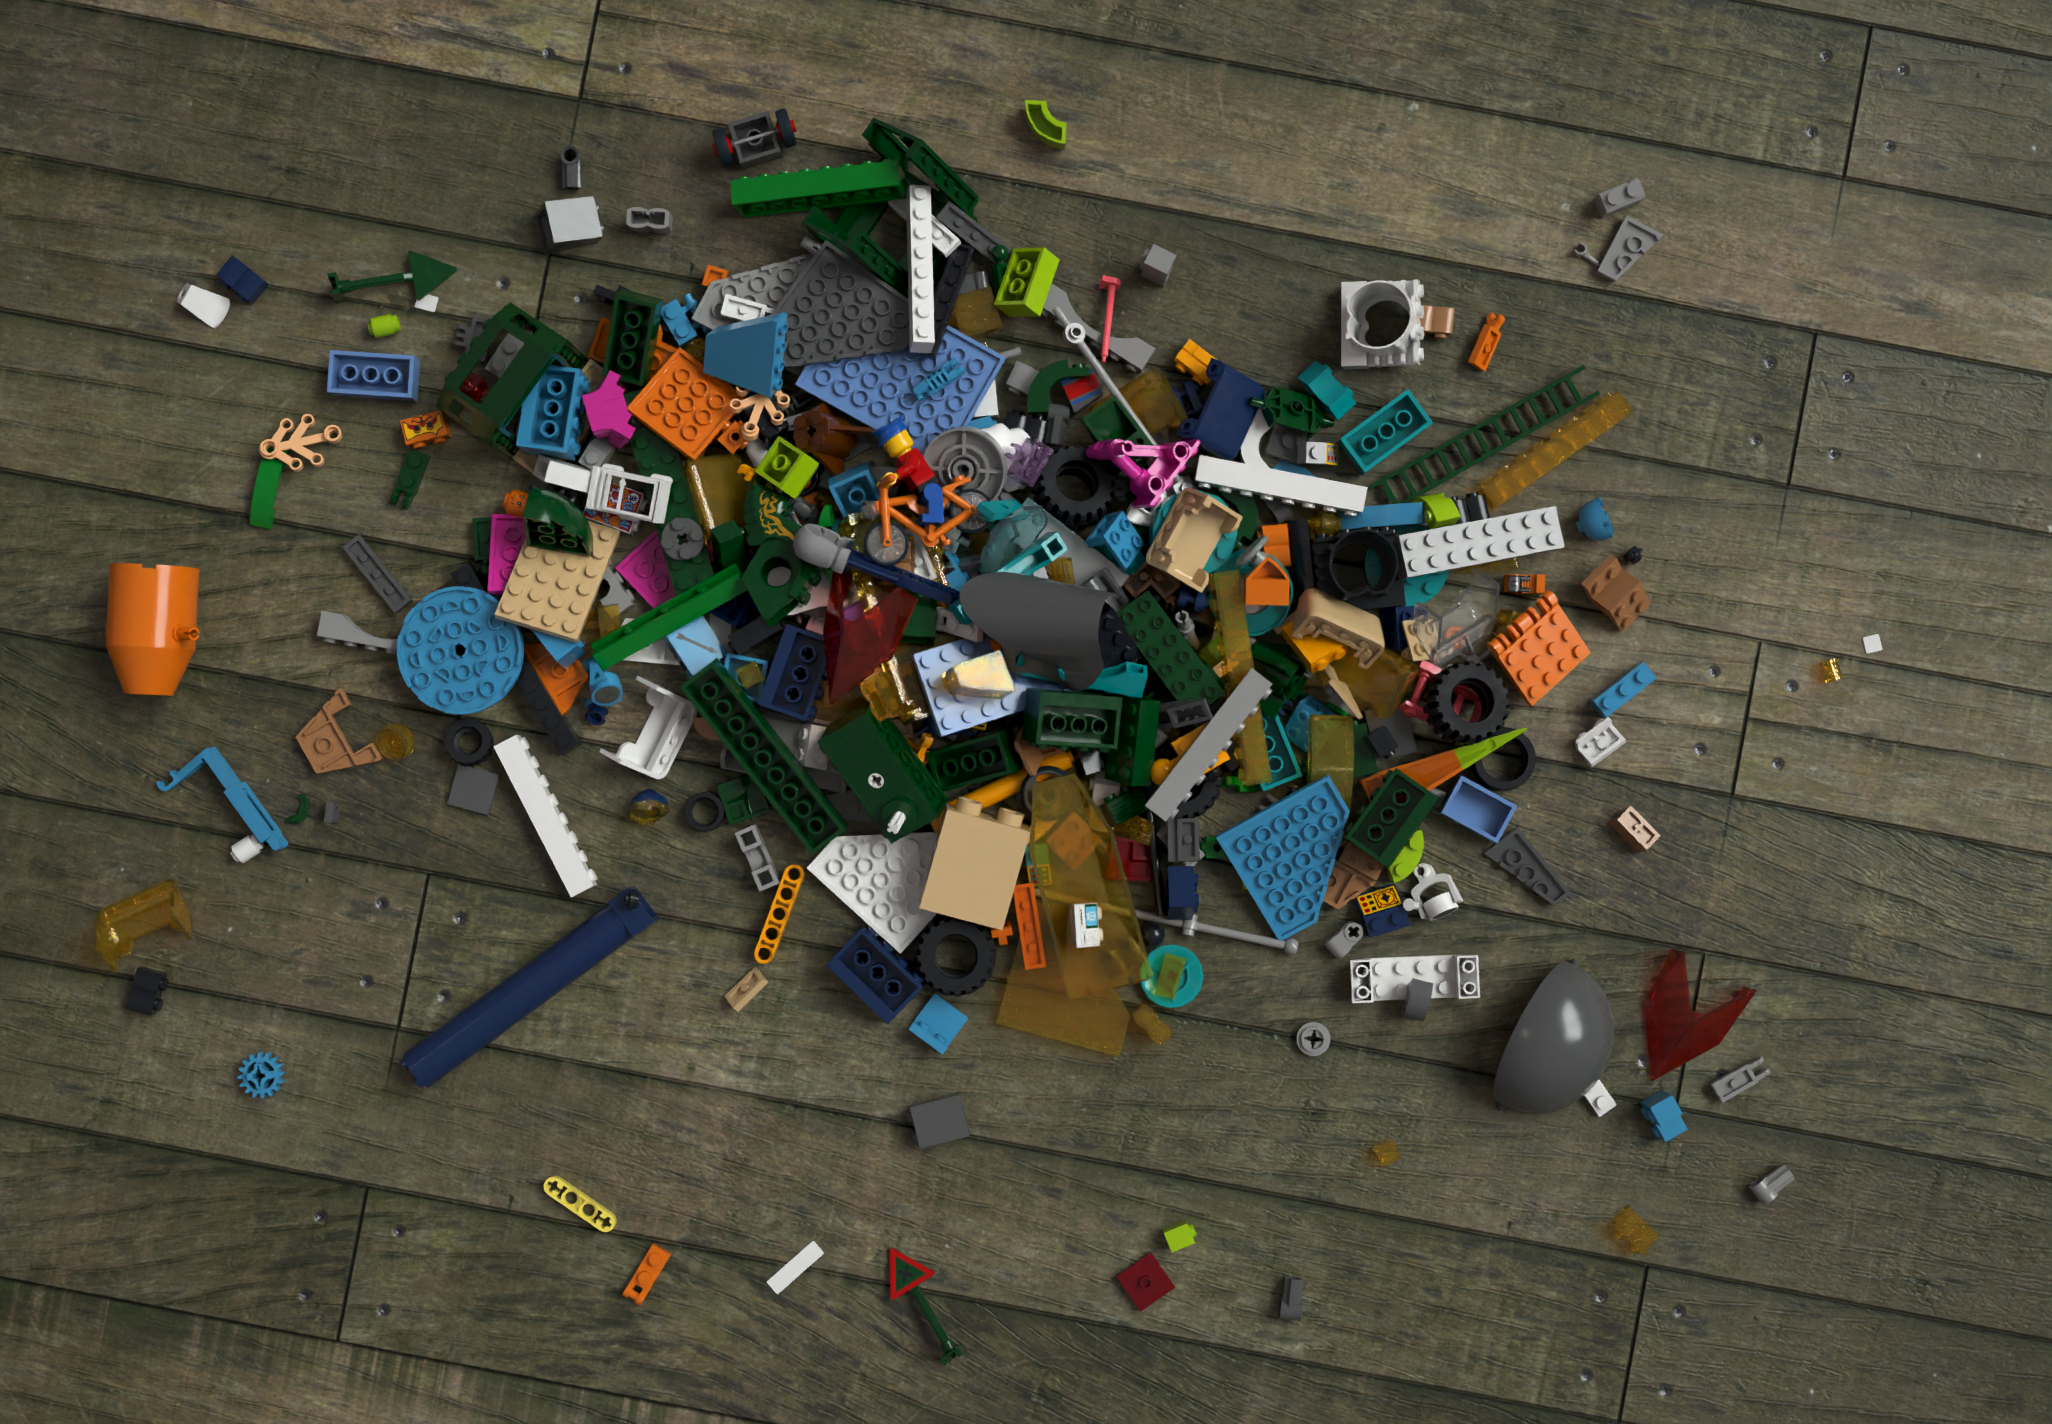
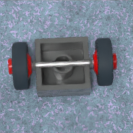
[712,108,797,169]

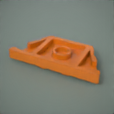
[524,643,590,715]

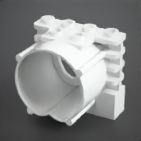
[1341,279,1424,370]

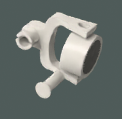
[1403,863,1463,921]

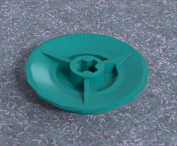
[1140,944,1203,1008]

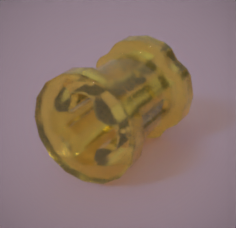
[1820,657,1845,683]

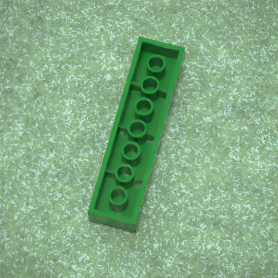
[730,159,907,218]

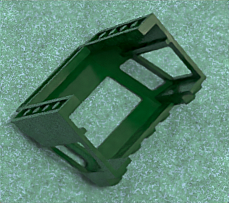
[802,118,978,298]
[436,302,587,461]

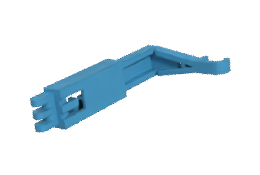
[156,747,288,850]

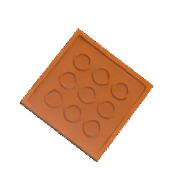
[627,347,746,462]

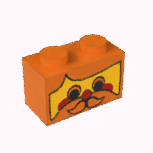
[400,410,452,450]

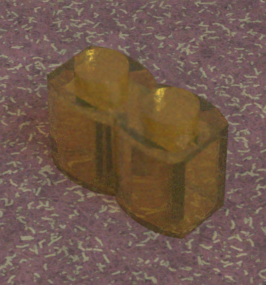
[860,671,901,722]
[1132,1002,1173,1045]

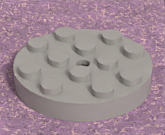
[923,426,1008,513]

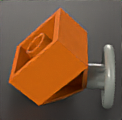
[1235,535,1290,605]

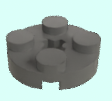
[661,518,705,561]

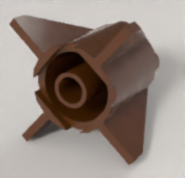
[793,402,875,476]

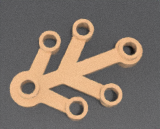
[730,385,790,441]
[259,414,342,472]

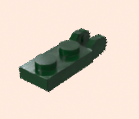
[390,448,431,510]

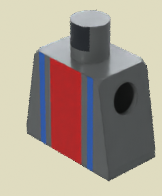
[1059,367,1109,415]

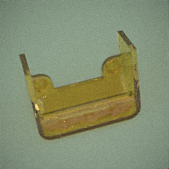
[95,879,192,974]

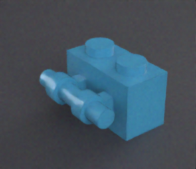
[661,293,711,350]

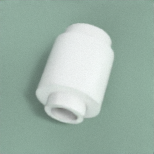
[230,834,265,863]

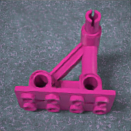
[1086,438,1201,509]

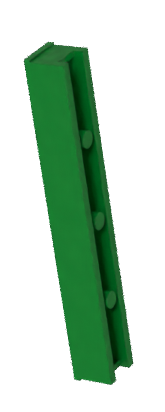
[590,563,747,670]

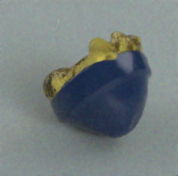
[627,789,670,825]

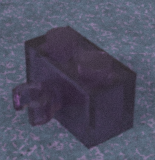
[1005,438,1054,487]

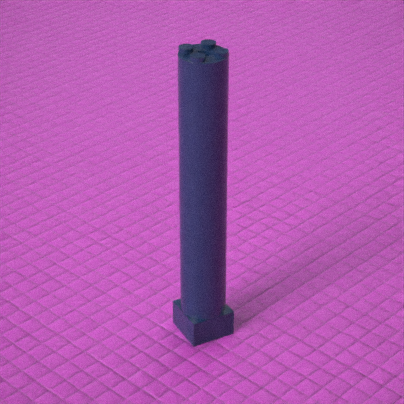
[401,885,660,1088]

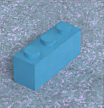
[1588,662,1657,718]

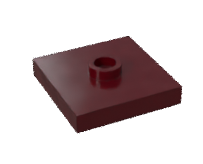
[1116,1251,1175,1312]

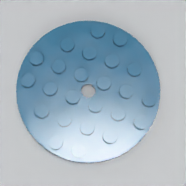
[397,586,524,714]

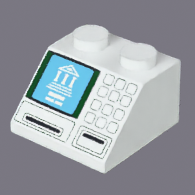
[1069,903,1103,948]

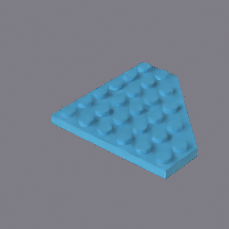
[1216,774,1350,941]

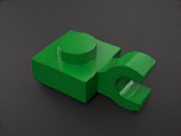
[1220,771,1258,793]

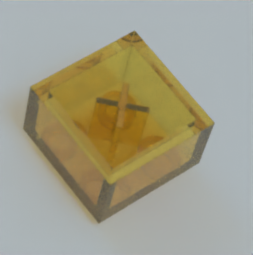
[953,286,1003,339]

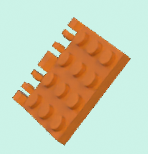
[1487,590,1591,706]

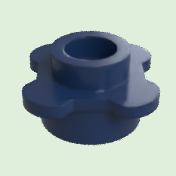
[585,703,609,725]

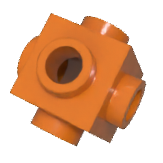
[716,419,750,454]

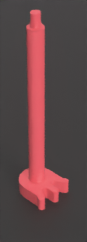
[1099,275,1121,363]

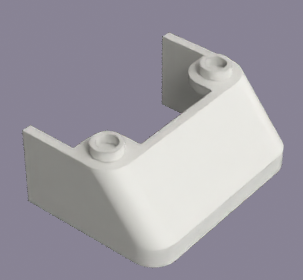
[599,676,698,779]

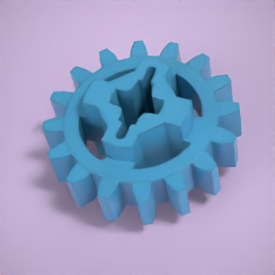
[237,1051,286,1099]

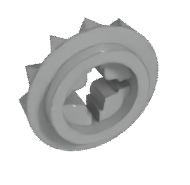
[1296,1022,1330,1056]

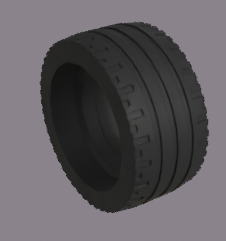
[1470,727,1536,791]

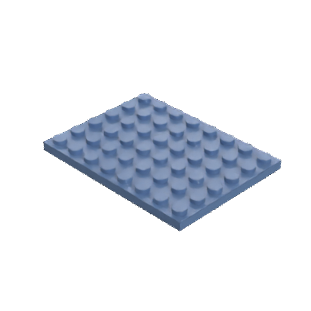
[795,325,1006,456]

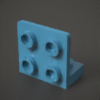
[1085,510,1144,569]
[1284,694,1344,757]
[909,994,968,1055]

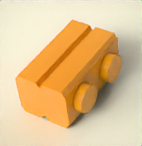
[1173,339,1216,387]

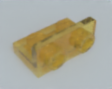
[1610,1205,1660,1256]

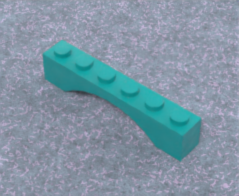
[948,532,1069,625]
[1015,654,1148,698]

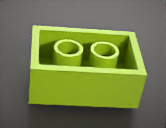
[994,247,1060,317]

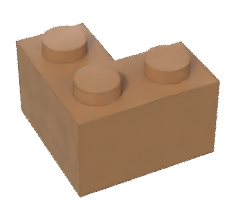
[1122,561,1181,601]

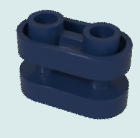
[1166,380,1205,425]
[1177,583,1212,613]

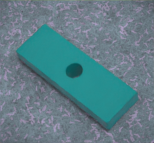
[976,499,1030,522]

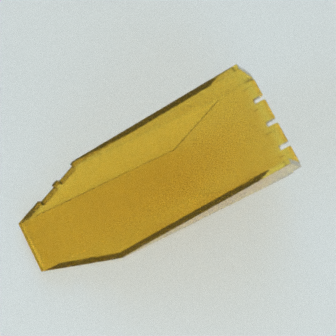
[1029,773,1153,1001]

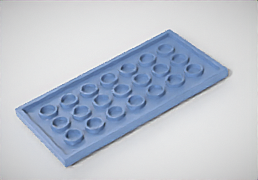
[912,632,1088,737]

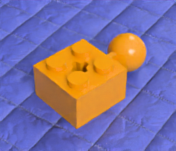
[1151,721,1230,785]

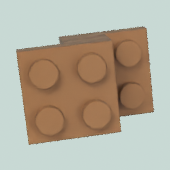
[1581,554,1651,633]

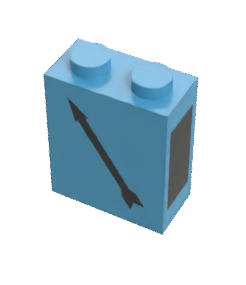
[662,615,727,678]

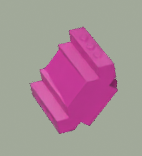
[582,370,636,449]

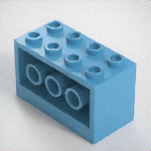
[516,365,590,461]

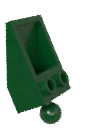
[1081,395,1154,475]

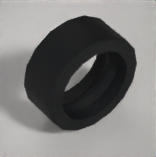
[1173,605,1215,637]
[684,792,725,832]

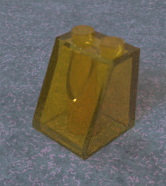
[942,650,1016,699]

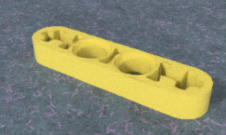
[544,1175,617,1232]

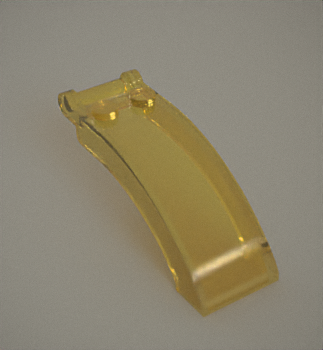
[1307,715,1354,847]

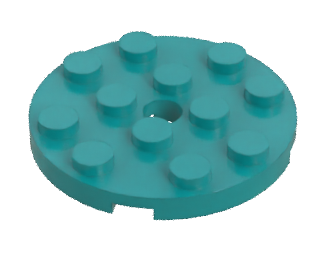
[1364,524,1448,606]

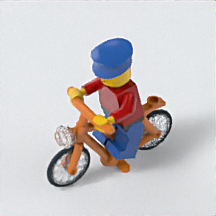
[861,415,991,566]

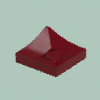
[1106,837,1152,882]

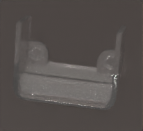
[1413,568,1500,666]

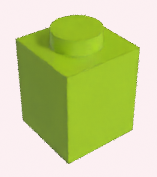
[1163,1220,1197,1253]

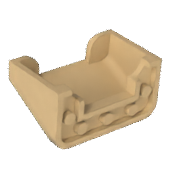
[1146,487,1243,593]
[1291,588,1385,670]

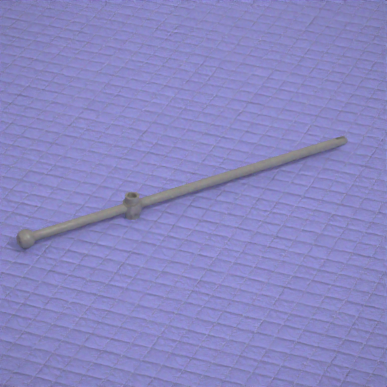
[1016,884,1299,955]

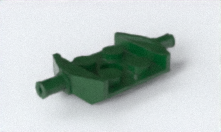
[1248,386,1334,438]

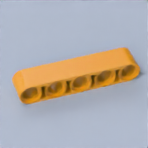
[754,864,805,964]

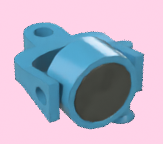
[582,655,623,710]

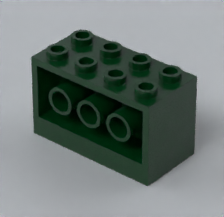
[1022,688,1122,752]
[1345,768,1439,870]

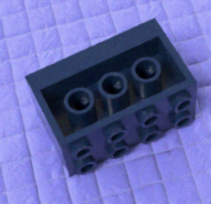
[758,624,839,724]
[826,926,925,1024]

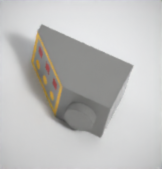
[1297,442,1339,466]

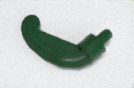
[285,794,309,824]

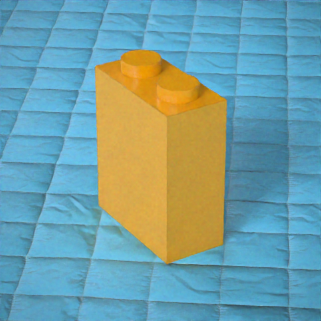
[1282,619,1348,674]

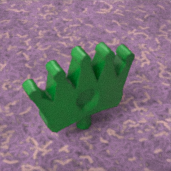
[1326,702,1348,718]

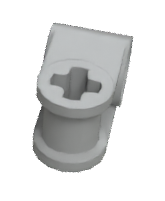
[1323,921,1363,960]

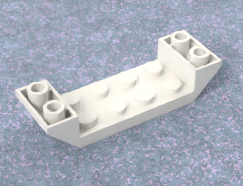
[1350,954,1480,1003]

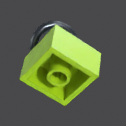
[755,436,820,499]

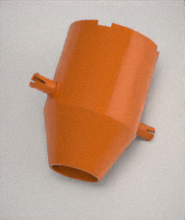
[105,563,200,696]

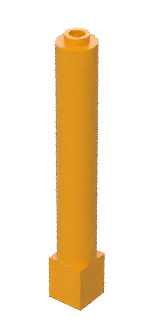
[930,750,1075,834]

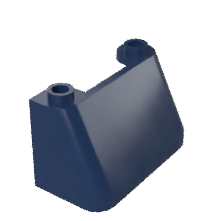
[1176,358,1265,461]

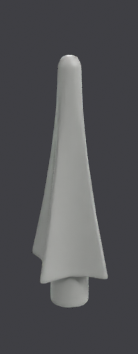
[1324,684,1364,723]

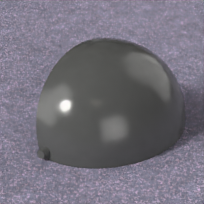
[1493,958,1615,1114]

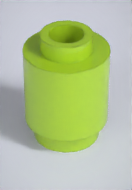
[368,313,401,338]

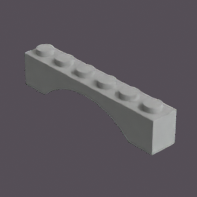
[1041,284,1155,373]
[317,611,398,654]

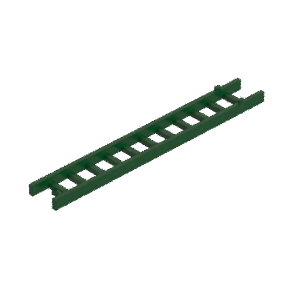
[1367,365,1600,504]

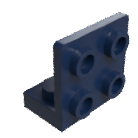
[1379,606,1429,651]

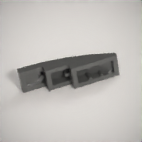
[1158,698,1213,729]

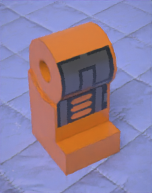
[1503,574,1545,595]

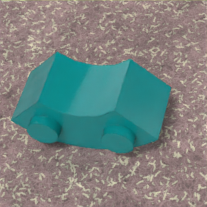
[1297,361,1356,420]

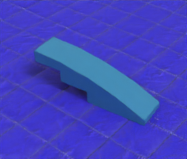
[1336,502,1425,530]

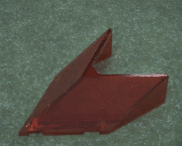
[823,570,918,705]
[1643,949,1756,1081]

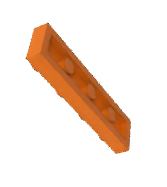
[1013,882,1046,970]

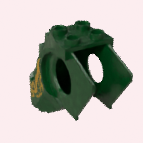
[740,475,822,627]

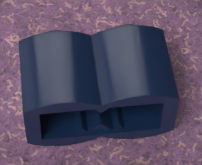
[216,255,269,303]

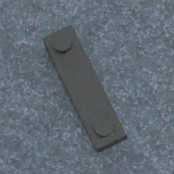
[936,201,1013,264]
[342,534,413,614]

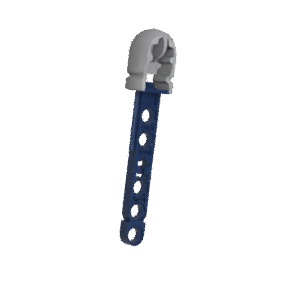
[793,524,960,605]

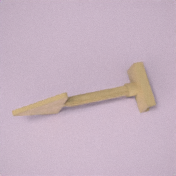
[1273,610,1363,719]

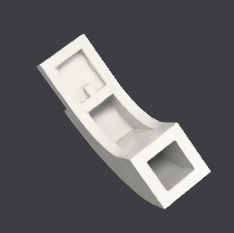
[1239,409,1273,468]

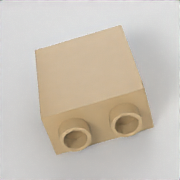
[919,797,1030,930]

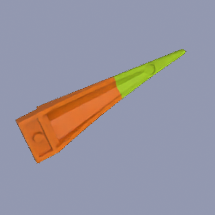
[1361,728,1527,816]

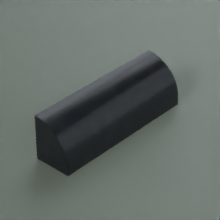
[1284,518,1317,606]

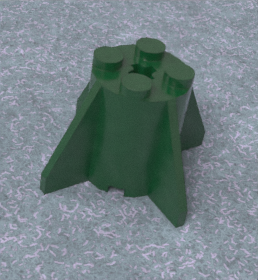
[1239,642,1308,720]

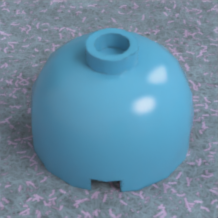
[1576,497,1614,541]

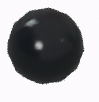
[1138,921,1165,948]

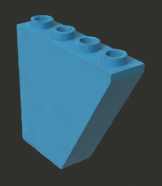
[703,312,788,397]

